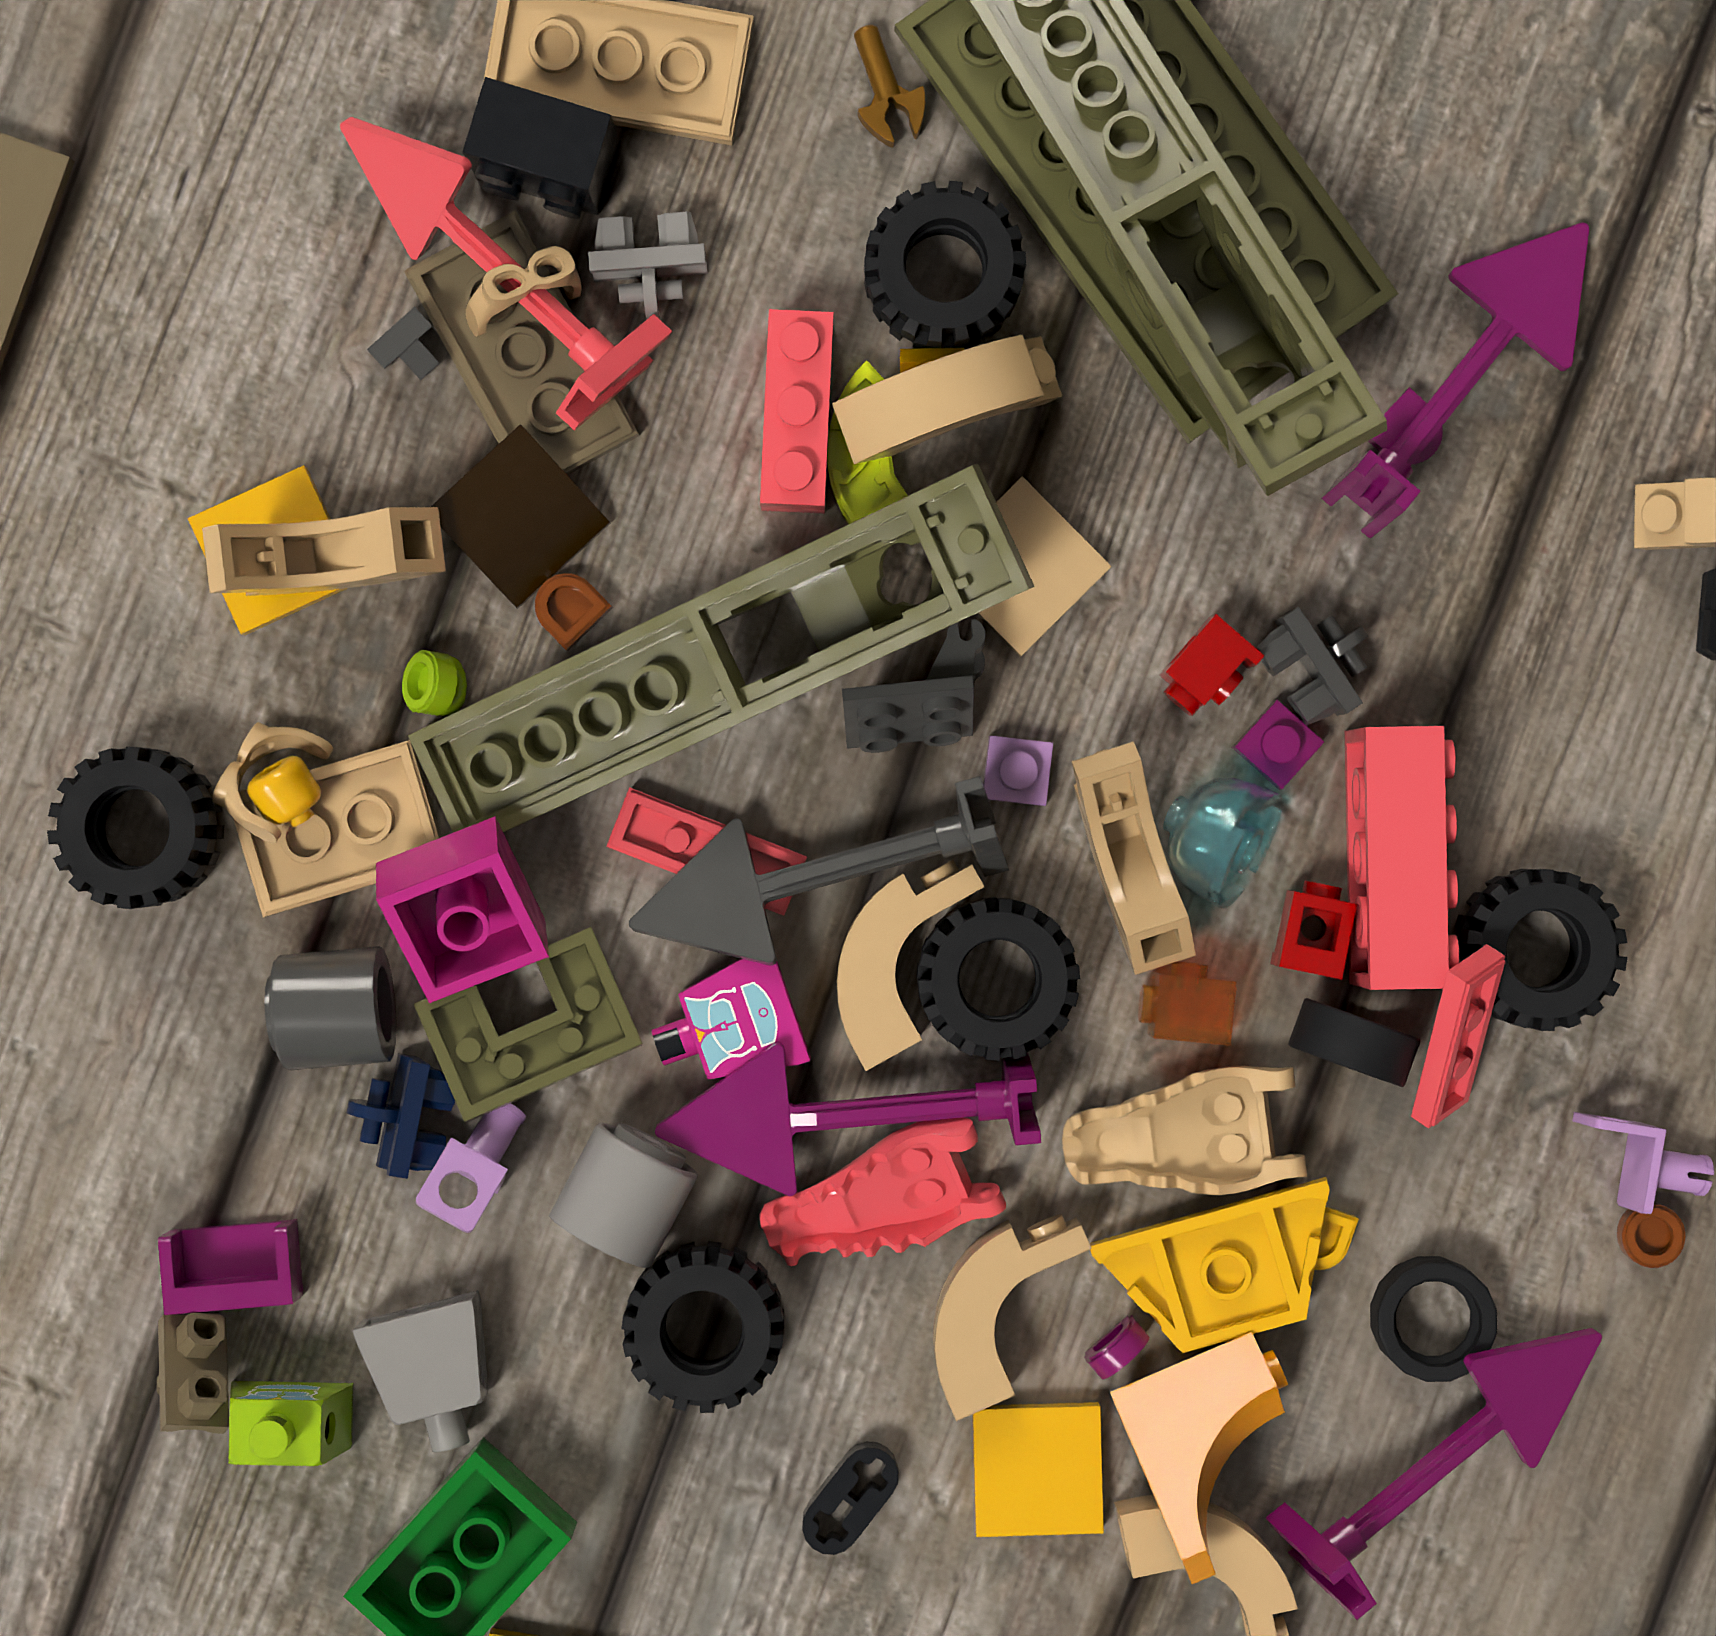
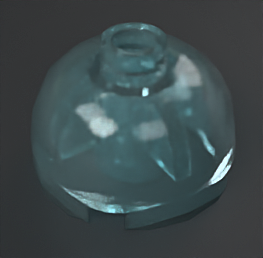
[1163,778,1282,909]

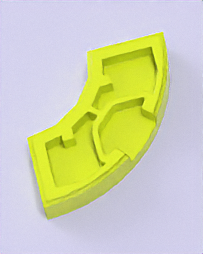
[827,360,908,525]

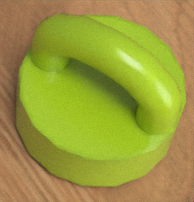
[402,650,467,716]

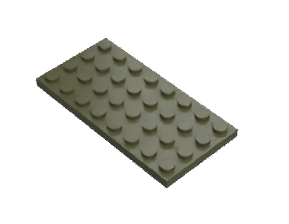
[894,0,1399,444]

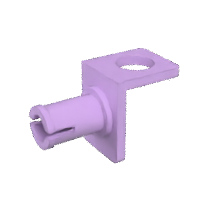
[416,1103,526,1233]
[1572,1112,1714,1214]

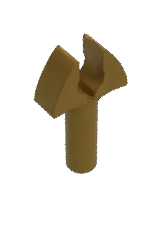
[854,25,925,148]

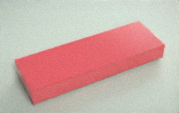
[606,787,808,916]
[1411,944,1505,1129]

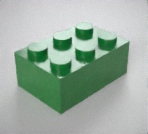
[343,1437,577,1636]

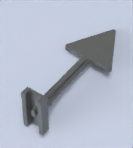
[629,776,1009,966]

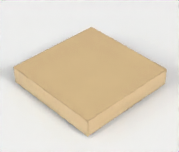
[931,476,1112,657]

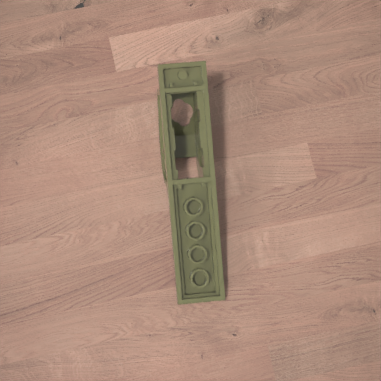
[966,0,1387,496]
[408,464,1035,832]

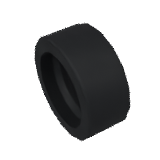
[1288,998,1420,1087]
[1370,1256,1497,1382]

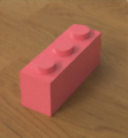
[760,309,834,514]

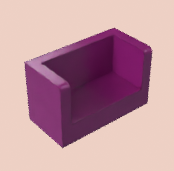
[158,1219,304,1315]

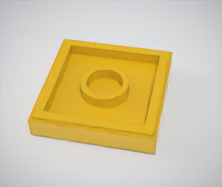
[187,465,348,636]
[972,1402,1104,1537]

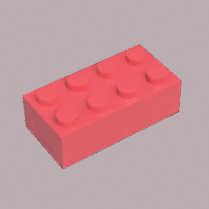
[1344,726,1459,990]

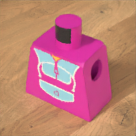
[651,958,811,1079]

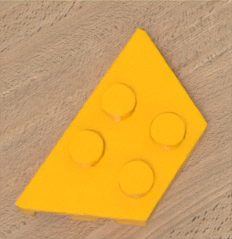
[1090,1177,1330,1353]

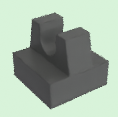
[367,307,440,380]

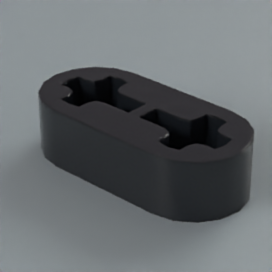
[802,1441,899,1555]

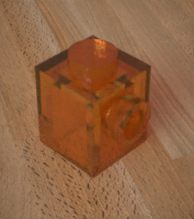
[1138,961,1237,1046]

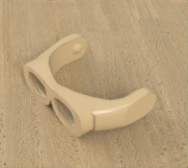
[466,246,581,337]
[213,722,333,843]

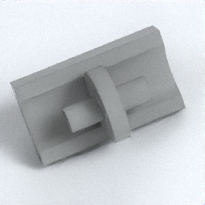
[588,212,708,320]

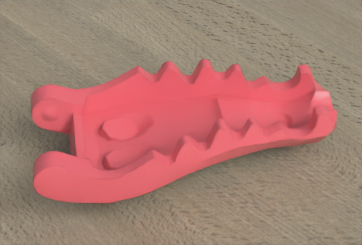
[759,1118,1006,1267]

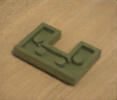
[414,927,643,1123]

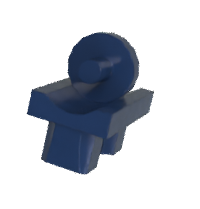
[346,1053,455,1179]

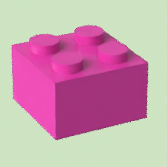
[376,816,549,1003]

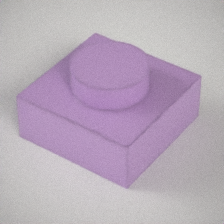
[983,736,1053,806]

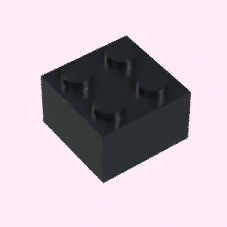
[462,77,620,219]

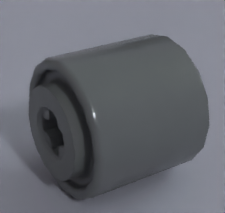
[264,946,397,1070]

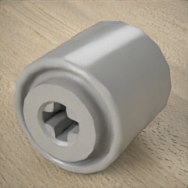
[549,1122,698,1269]

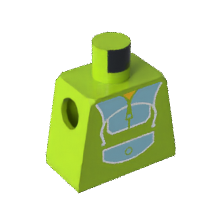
[229,1381,354,1466]

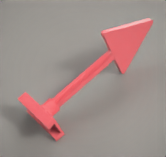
[340,117,672,431]

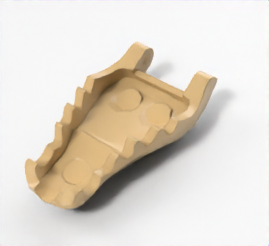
[1062,1065,1307,1195]

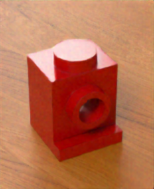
[1159,614,1264,717]
[1270,881,1357,980]

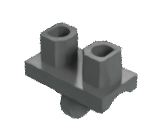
[1255,607,1368,725]

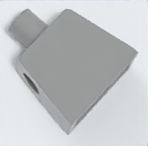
[353,1290,488,1452]

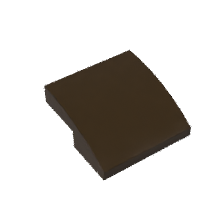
[431,424,611,609]

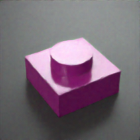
[1232,700,1324,790]

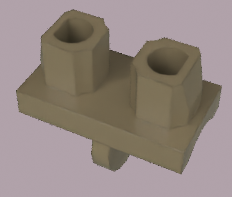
[156,1313,229,1434]

